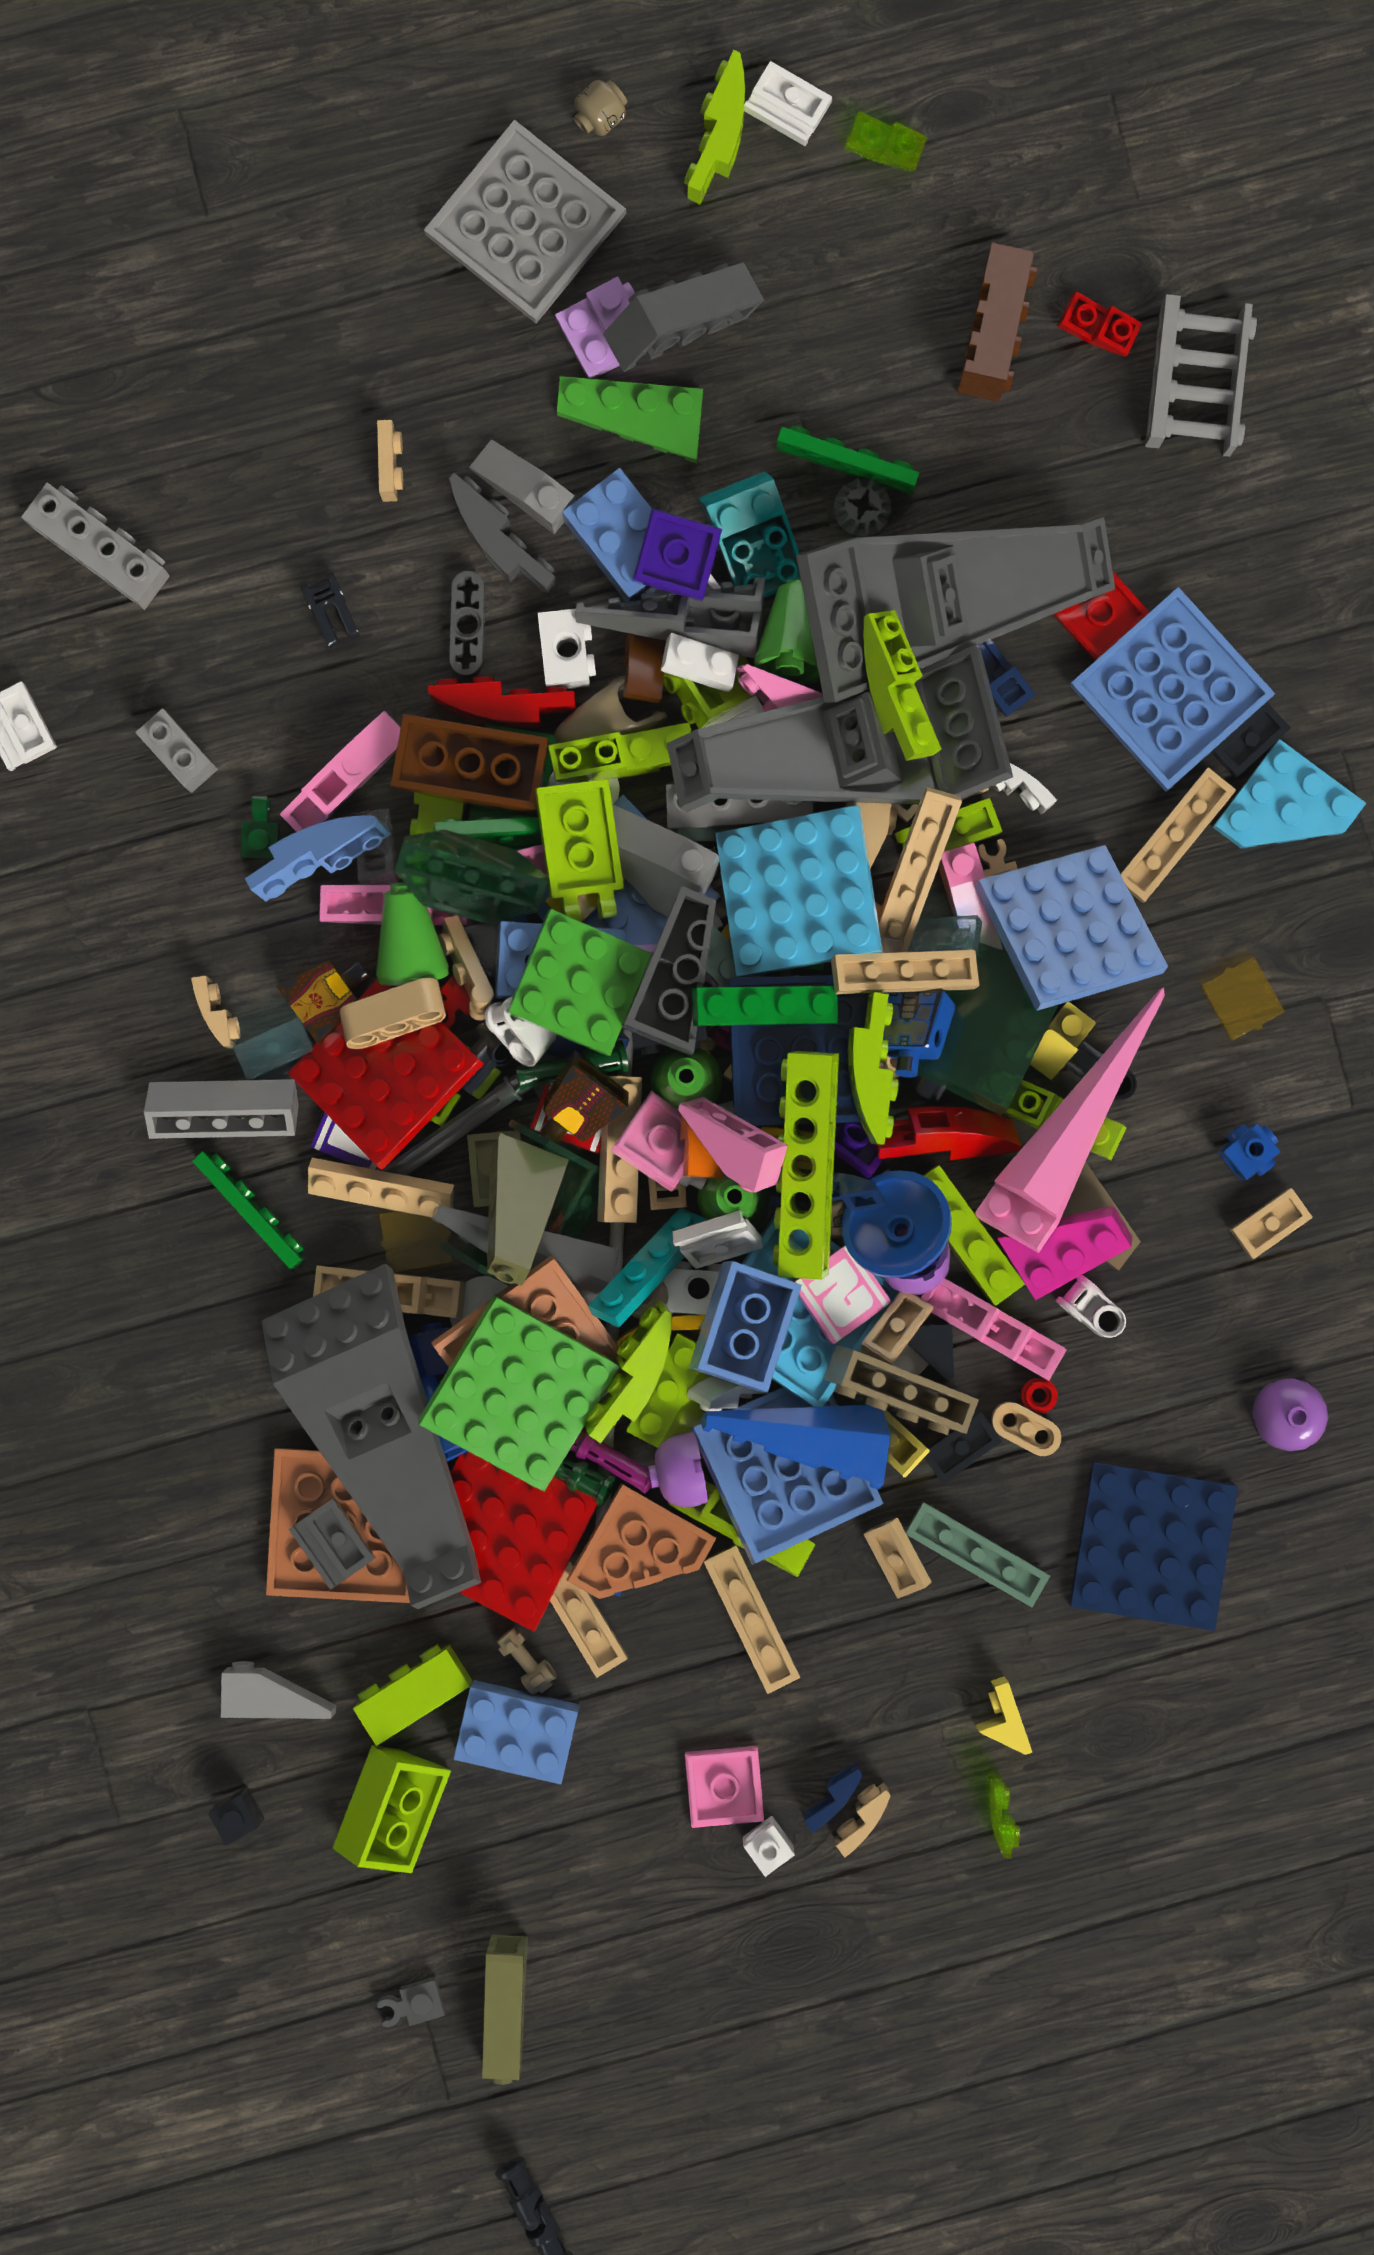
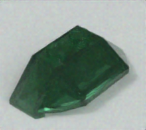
[395,829,549,925]

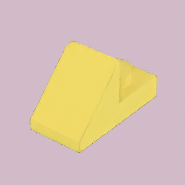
[1022,1001,1096,1081]
[884,1410,930,1478]
[975,1676,1032,1755]

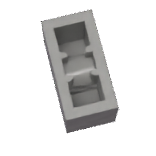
[135,708,218,793]

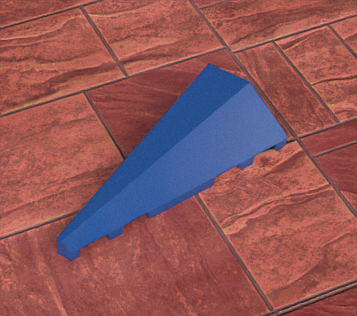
[700,1405,891,1489]

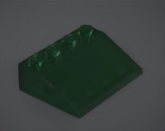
[917,937,1059,1116]

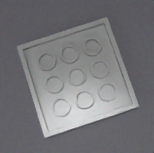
[424,120,626,324]

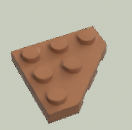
[566,1483,716,1599]

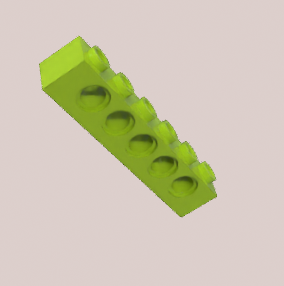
[773,1051,839,1280]

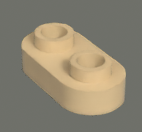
[991,1402,1061,1456]

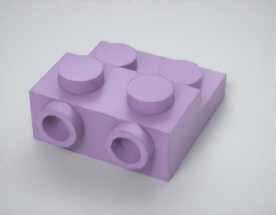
[555,276,635,379]

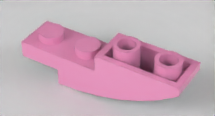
[280,711,401,832]

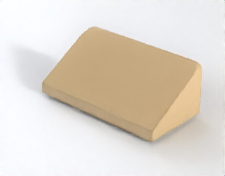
[861,1292,934,1365]

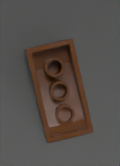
[391,714,550,817]

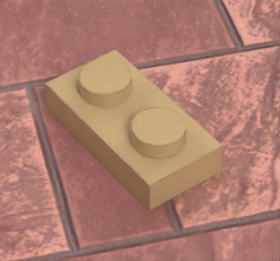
[377,420,403,502]
[1230,1188,1313,1259]
[864,1518,932,1599]

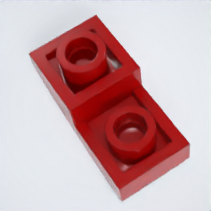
[1057,292,1143,357]

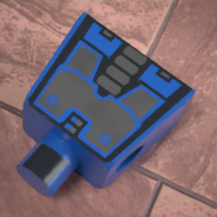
[883,991,955,1077]

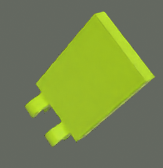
[534,779,624,921]

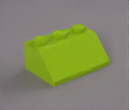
[627,1332,711,1448]
[332,1745,451,1873]

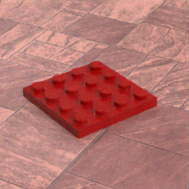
[288,979,484,1170]
[450,1451,598,1632]

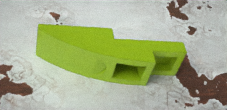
[684,50,745,205]
[863,610,942,761]
[548,722,691,782]
[848,992,898,1145]
[977,1067,1127,1161]
[584,1300,672,1444]
[669,1481,815,1577]

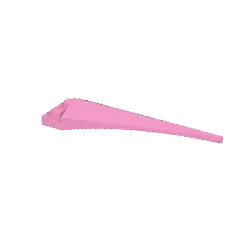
[975,987,1165,1253]

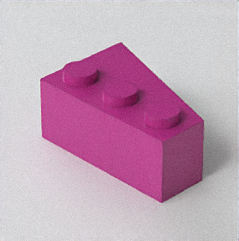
[997,1206,1133,1300]

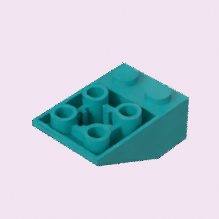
[698,471,801,598]

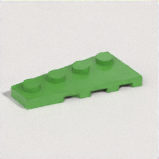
[557,376,703,464]

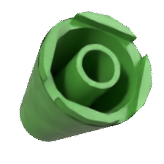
[753,580,820,686]
[376,882,449,986]
[650,1048,723,1109]
[697,1173,770,1226]

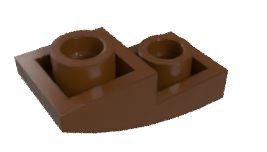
[623,633,664,703]

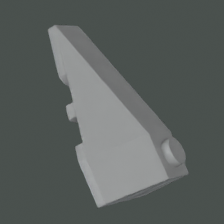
[612,804,720,918]

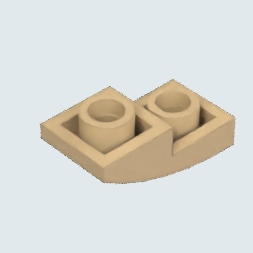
[191,976,240,1049]
[834,1782,891,1858]

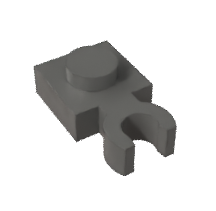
[377,1976,446,2027]

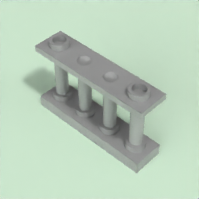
[1145,294,1257,457]

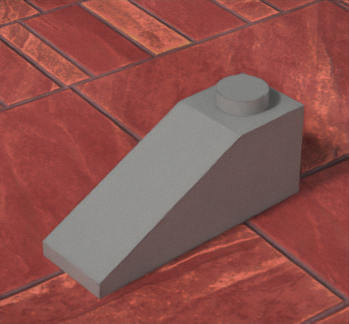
[469,439,575,534]
[221,1661,336,1719]

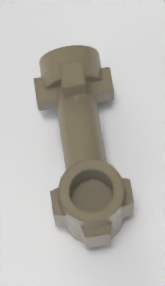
[496,1627,557,1695]

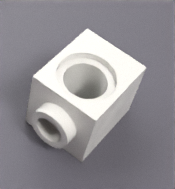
[743,1816,795,1877]

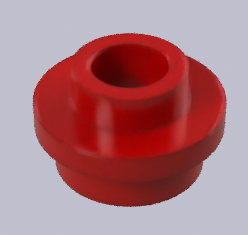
[1021,1377,1058,1414]

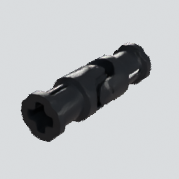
[495,2156,573,2255]

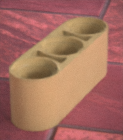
[339,978,446,1049]

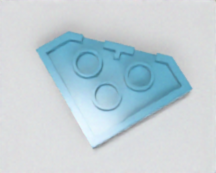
[1213,739,1366,849]

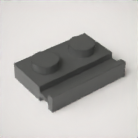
[289,1497,376,1590]

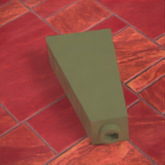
[487,1133,569,1286]
[482,1935,528,2085]

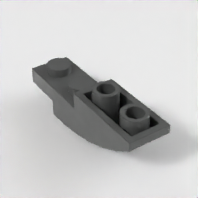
[449,473,556,595]

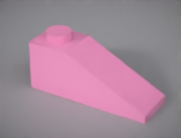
[938,843,1003,959]
[678,1097,788,1192]

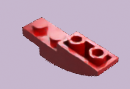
[428,676,576,729]
[875,1107,1022,1160]

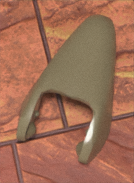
[554,675,668,744]

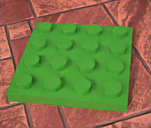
[417,1294,620,1492]

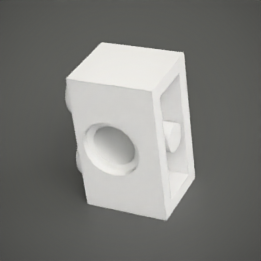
[538,609,596,689]
[663,1261,722,1315]

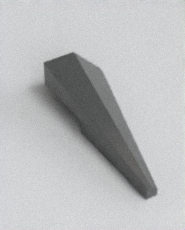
[575,578,765,658]
[432,1205,619,1305]

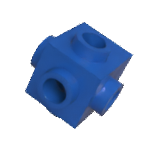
[1217,1123,1281,1180]

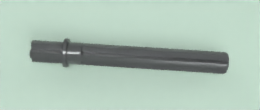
[380,1062,539,1176]

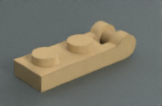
[439,915,494,1020]

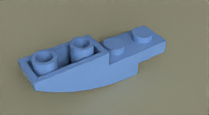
[245,816,391,902]

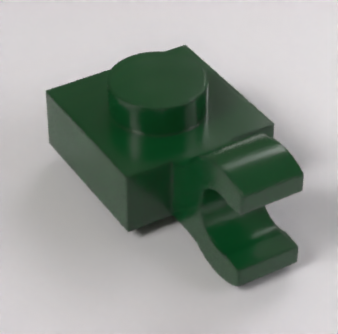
[241,796,280,860]

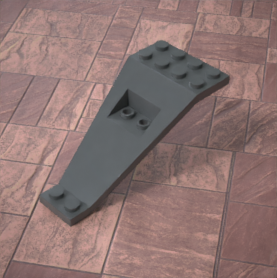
[796,517,1115,703]
[666,645,1013,812]
[261,1264,481,1609]

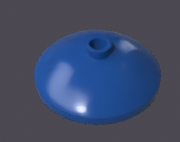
[842,1171,952,1278]

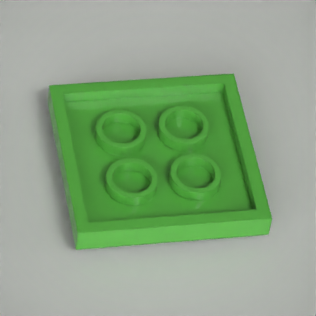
[506,909,652,1056]

